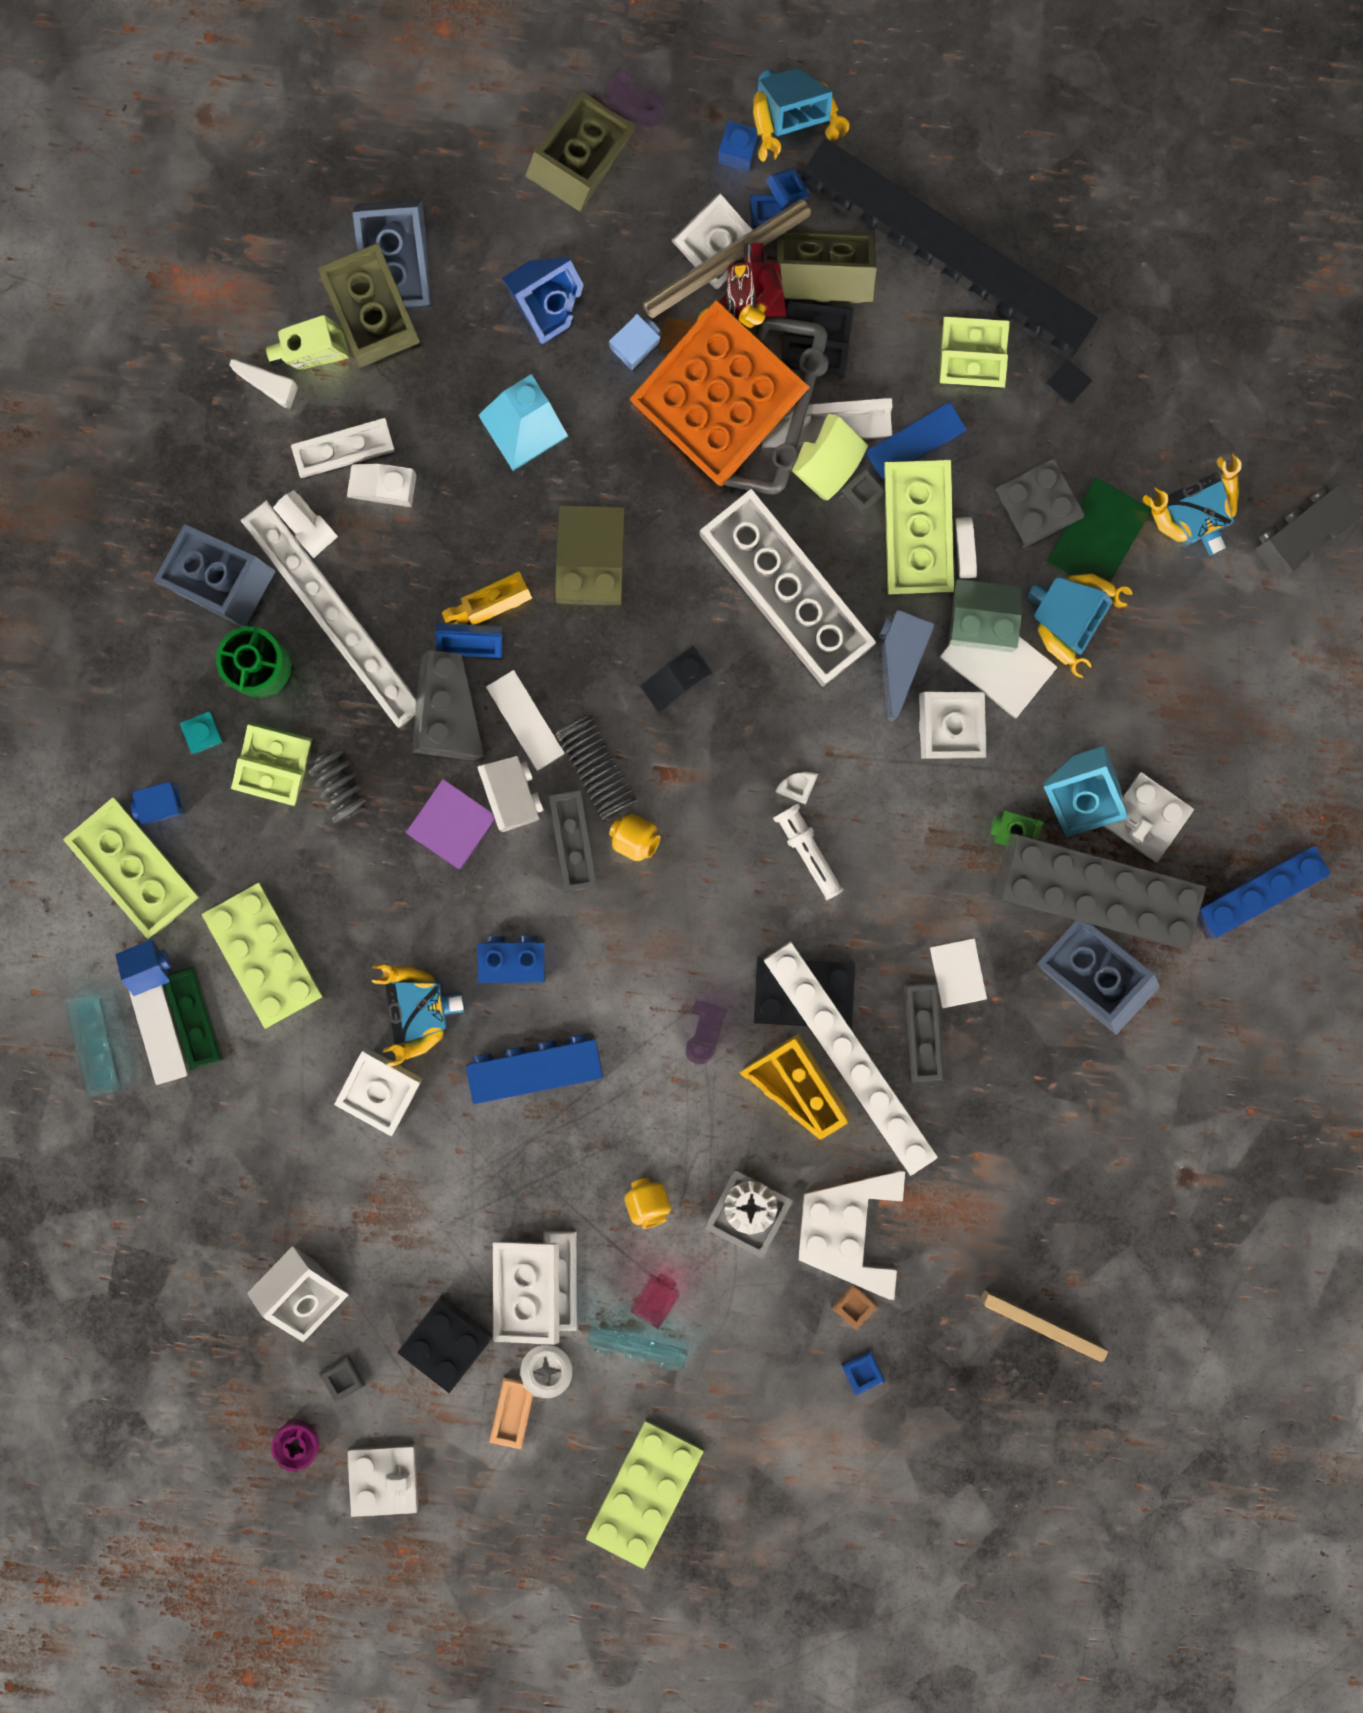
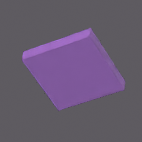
[406,779,495,870]

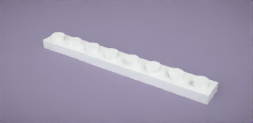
[764,941,938,1176]

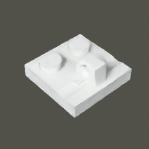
[671,194,752,289]
[919,692,986,759]
[1102,772,1195,863]
[334,1047,423,1136]
[348,1444,418,1517]

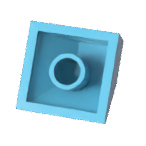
[478,374,568,471]
[1043,745,1129,838]

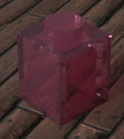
[630,1273,679,1329]

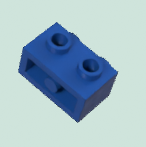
[478,936,546,983]

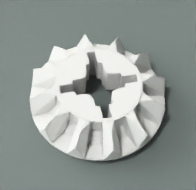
[724,1181,777,1235]
[519,1345,573,1399]

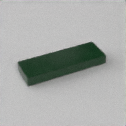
[164,966,224,1070]

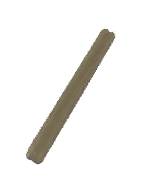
[643,199,811,318]

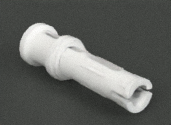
[773,803,844,900]

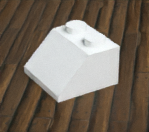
[477,756,544,832]
[247,1246,348,1342]

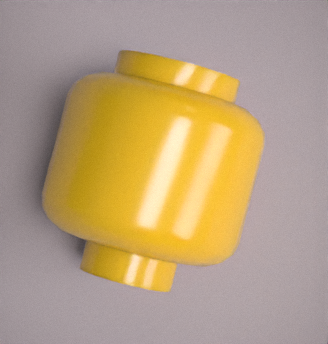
[609,813,660,861]
[624,1177,671,1229]

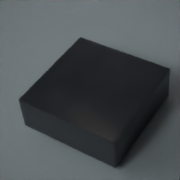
[1045,359,1092,407]

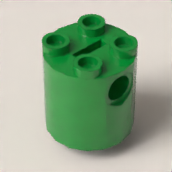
[216,626,292,698]

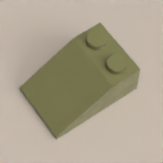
[525,91,636,211]
[317,243,420,368]
[555,506,625,605]

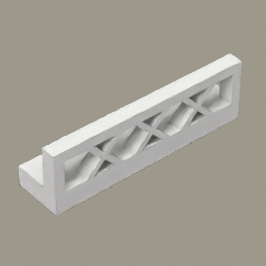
[761,398,893,448]

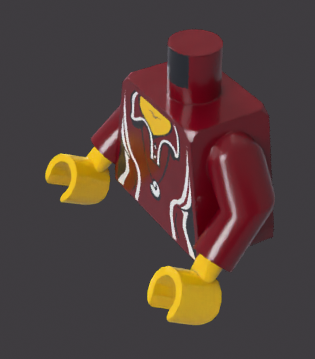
[697,243,786,328]

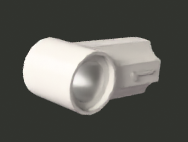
[273,490,338,558]

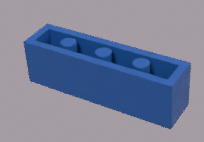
[1197,846,1331,939]
[465,1034,604,1105]

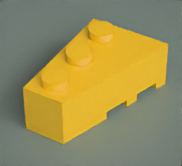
[740,1033,851,1140]

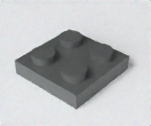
[995,458,1084,548]

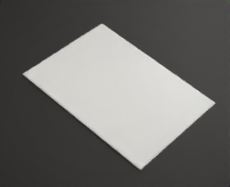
[930,939,987,1008]

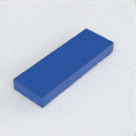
[865,402,967,481]

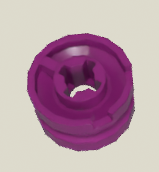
[271,1421,320,1471]

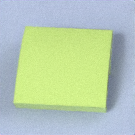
[939,316,1010,388]
[792,414,868,501]
[231,722,313,806]

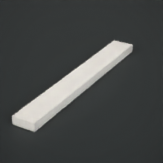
[241,501,417,728]

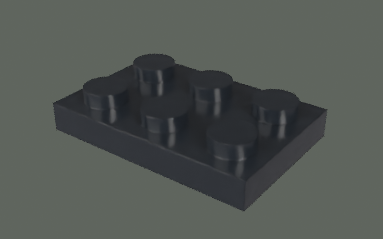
[753,958,855,1029]

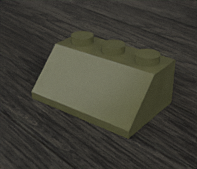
[776,230,876,303]

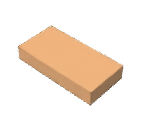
[489,1376,533,1449]

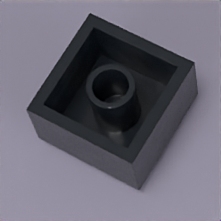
[397,1295,493,1394]

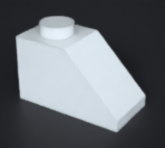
[347,464,417,507]

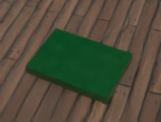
[1045,477,1151,582]

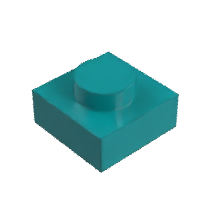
[179,711,224,754]

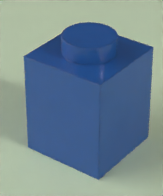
[718,121,759,172]
[130,782,185,825]
[115,940,171,996]

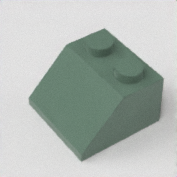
[948,579,1022,652]

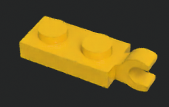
[442,571,532,625]

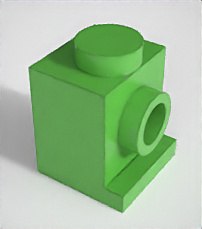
[990,811,1044,847]

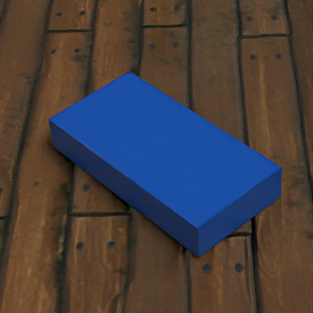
[436,623,503,658]

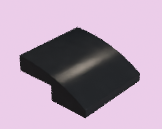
[781,301,853,376]

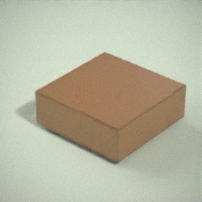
[832,1284,878,1331]

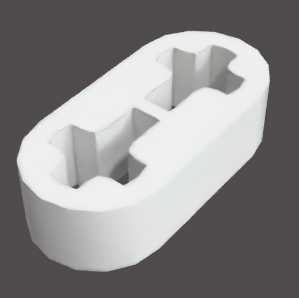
[954,517,977,579]

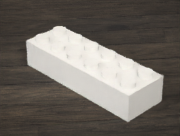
[700,489,876,687]

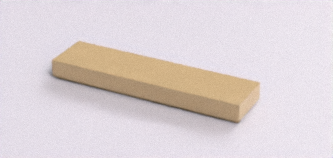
[980,1289,1108,1362]

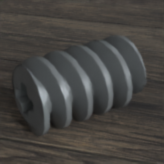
[305,749,368,823]

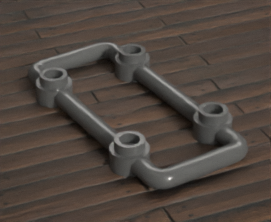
[724,317,829,494]

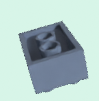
[352,199,431,307]
[153,524,276,627]
[878,610,935,722]
[1037,920,1160,1035]

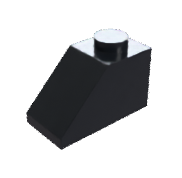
[640,646,712,713]

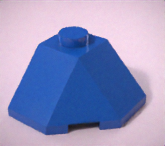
[502,257,584,344]

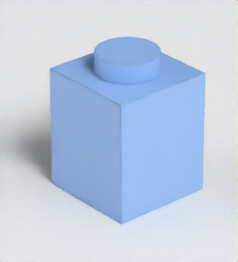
[609,314,660,371]

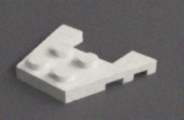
[798,1170,905,1300]

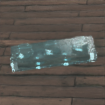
[65,994,122,1098]
[588,1326,687,1371]

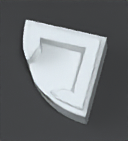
[775,772,818,805]

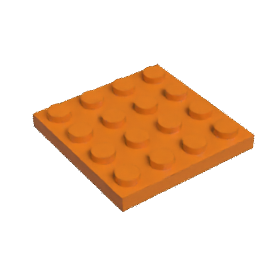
[629,300,810,487]

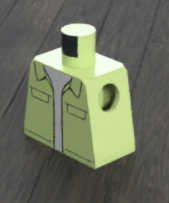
[266,315,350,370]

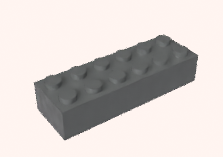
[992,833,1206,950]

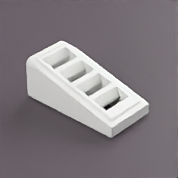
[229,359,298,410]

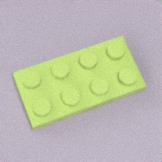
[884,460,954,594]
[63,797,200,940]
[201,883,324,1029]
[586,1419,704,1569]

